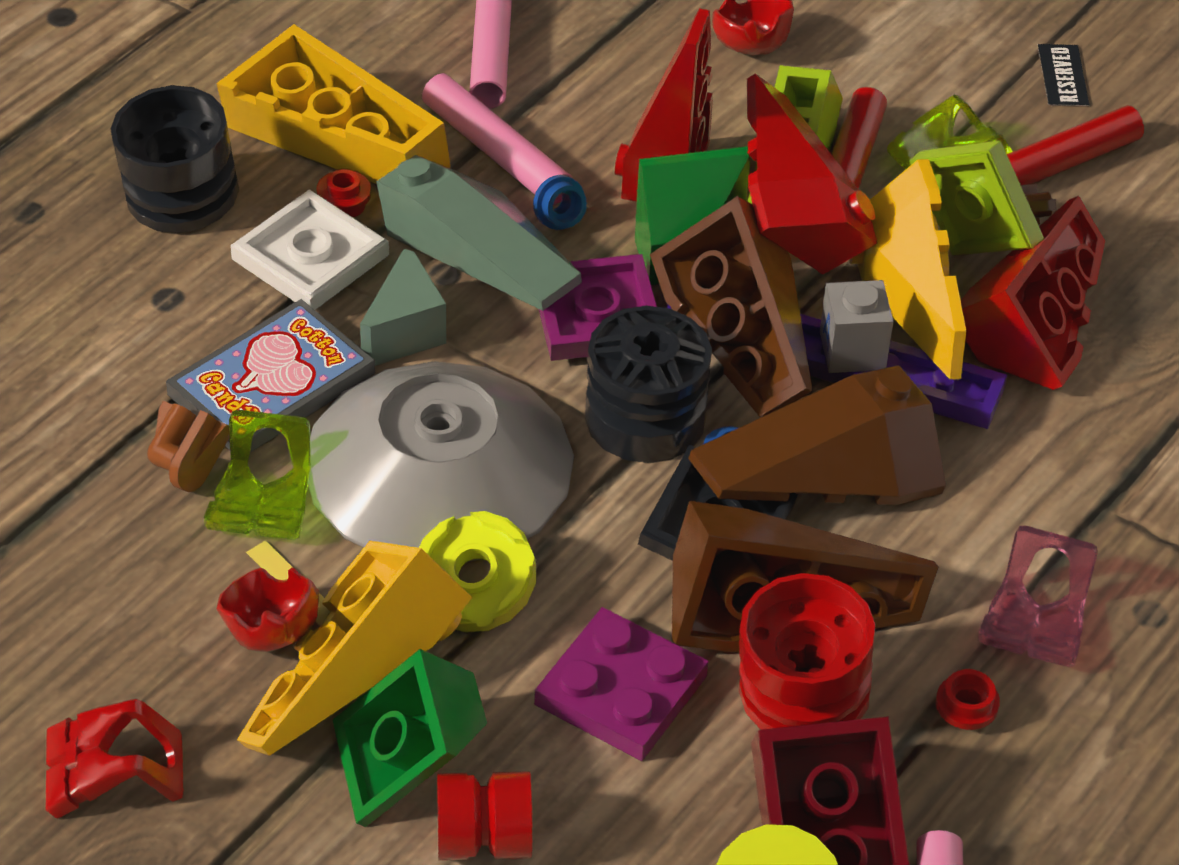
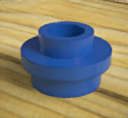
[533,175,587,230]

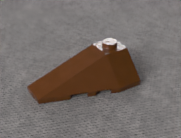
[650,196,812,418]
[688,365,946,505]
[672,501,939,652]

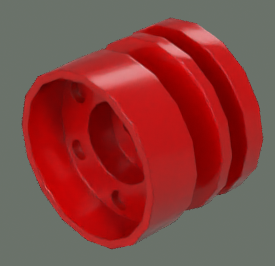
[739,573,875,730]

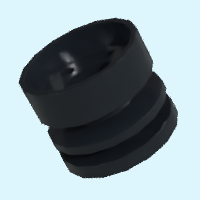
[110,85,239,233]
[585,305,712,463]

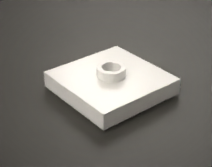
[231,189,389,310]

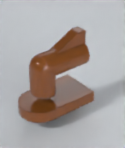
[147,401,233,492]

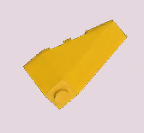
[849,159,966,379]
[237,541,473,756]

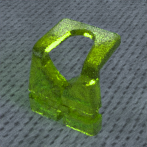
[887,94,1013,170]
[204,410,311,540]

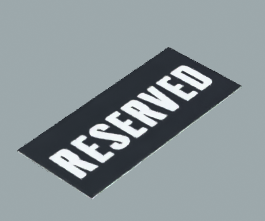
[1038,44,1089,106]

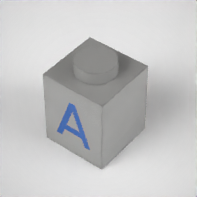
[820,280,893,373]

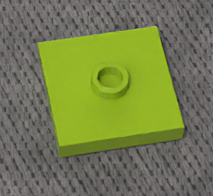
[909,140,1044,255]

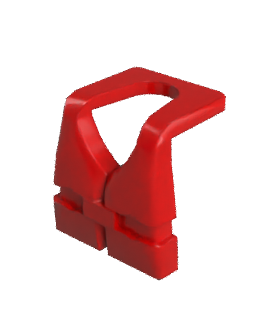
[45,699,184,819]

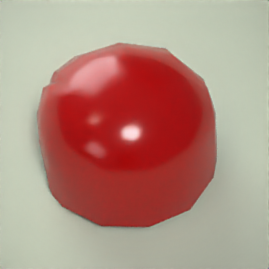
[712,0,794,55]
[216,568,319,652]

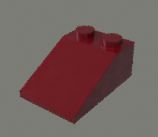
[751,716,909,865]

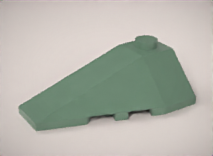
[376,155,582,311]

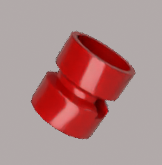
[437,771,532,861]

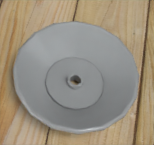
[303,361,574,562]

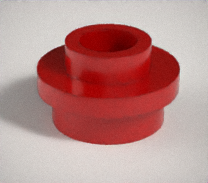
[316,169,371,218]
[936,669,1000,730]

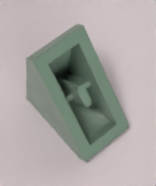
[360,249,446,366]

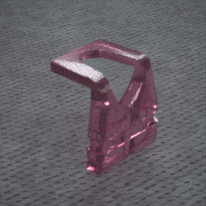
[978,525,1098,668]

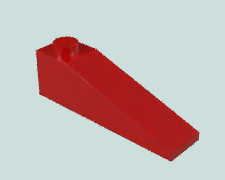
[615,8,713,202]
[747,73,878,274]
[960,195,1105,390]

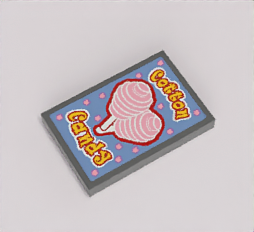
[166,299,375,459]

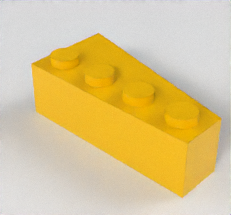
[216,24,451,184]

